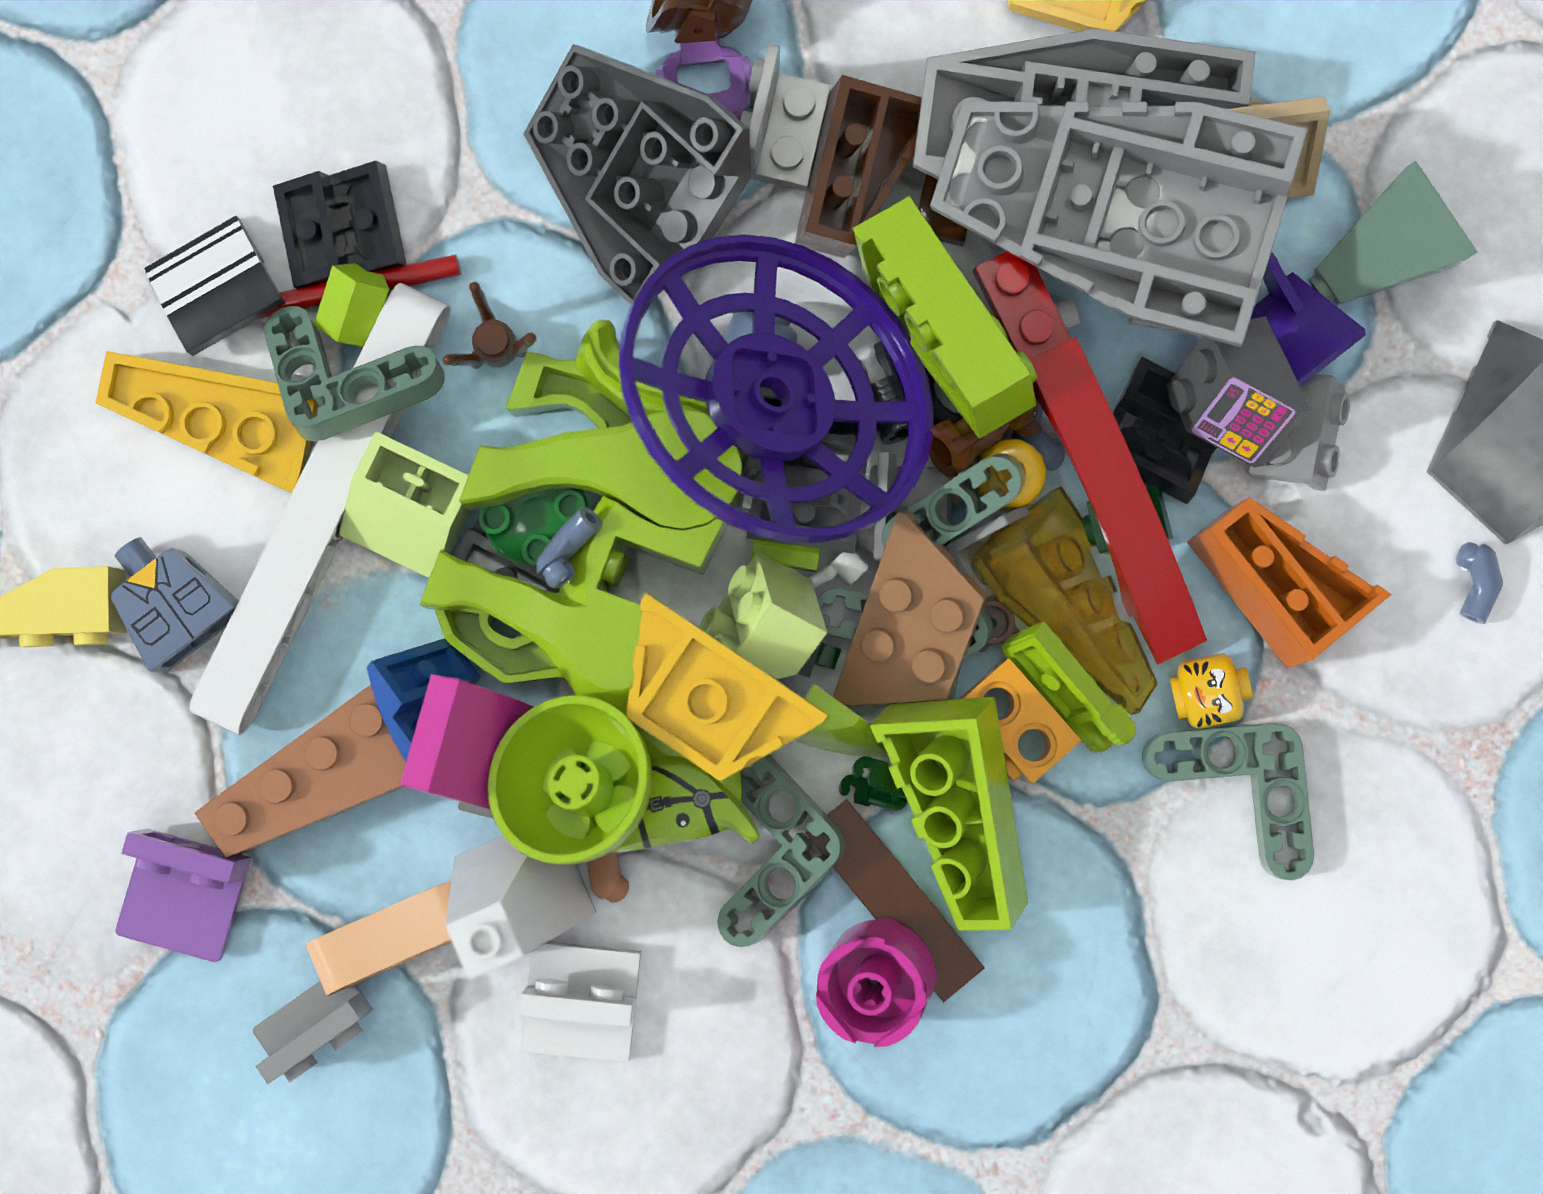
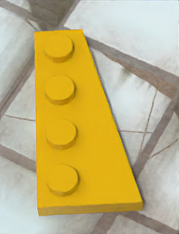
[95,351,319,493]

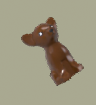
[929,398,1042,477]

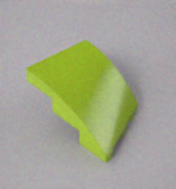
[794,684,888,757]

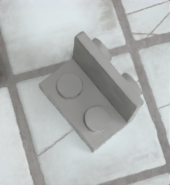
[740,43,831,191]

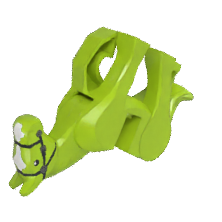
[420,320,761,853]

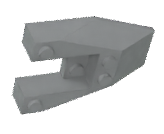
[912,28,1256,179]

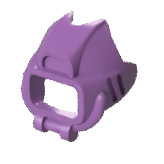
[656,39,751,119]

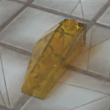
[971,486,1158,716]

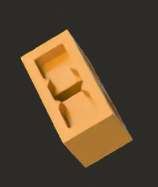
[958,658,1082,784]

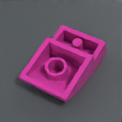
[400,674,534,810]

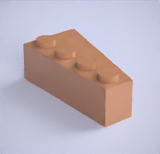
[194,684,406,858]

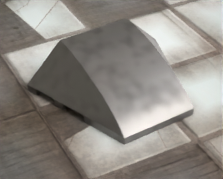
[1426,320,1543,544]

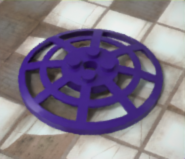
[618,234,933,543]

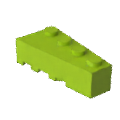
[853,196,1037,439]

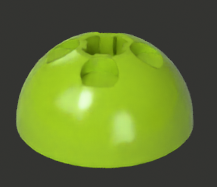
[488,695,652,865]

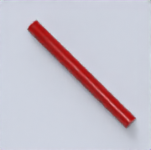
[259,254,461,319]

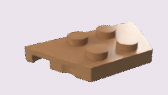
[833,509,988,706]

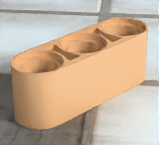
[306,881,452,996]

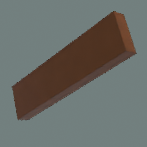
[805,798,985,1003]

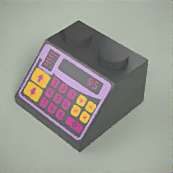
[1166,316,1311,468]

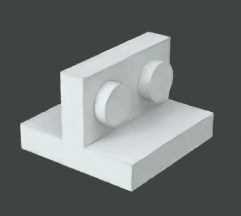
[518,942,641,1063]

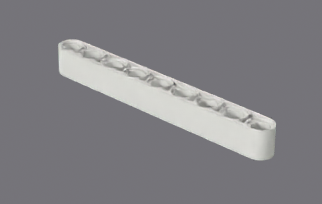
[190,283,451,735]

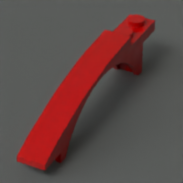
[973,251,1207,664]

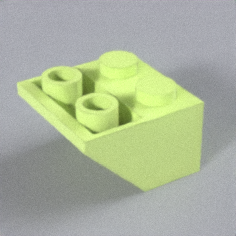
[339,431,472,578]
[699,551,827,680]

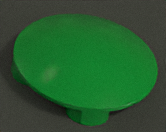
[478,488,588,566]

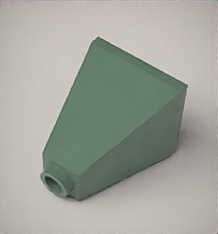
[1309,161,1477,305]

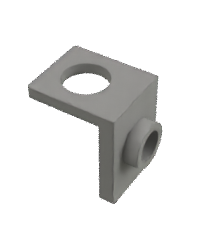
[946,506,1030,597]

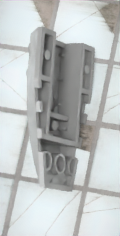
[930,102,1308,347]

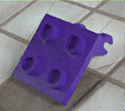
[1251,252,1366,387]

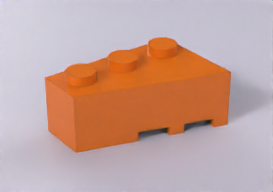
[1187,497,1392,669]

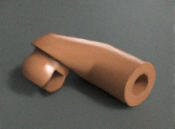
[587,852,629,903]

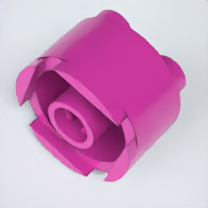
[816,917,937,1047]

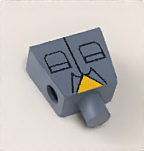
[110,537,239,673]

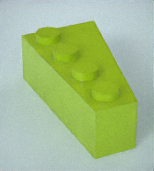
[870,697,1028,931]

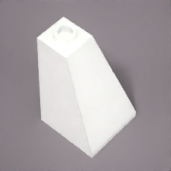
[445,836,597,980]

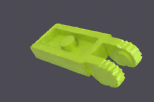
[1001,621,1136,753]

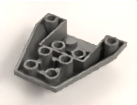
[523,44,751,305]

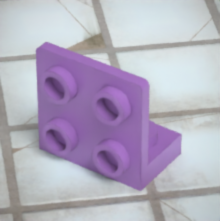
[115,829,252,962]

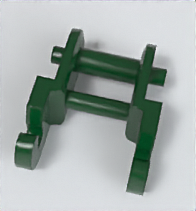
[839,756,908,811]

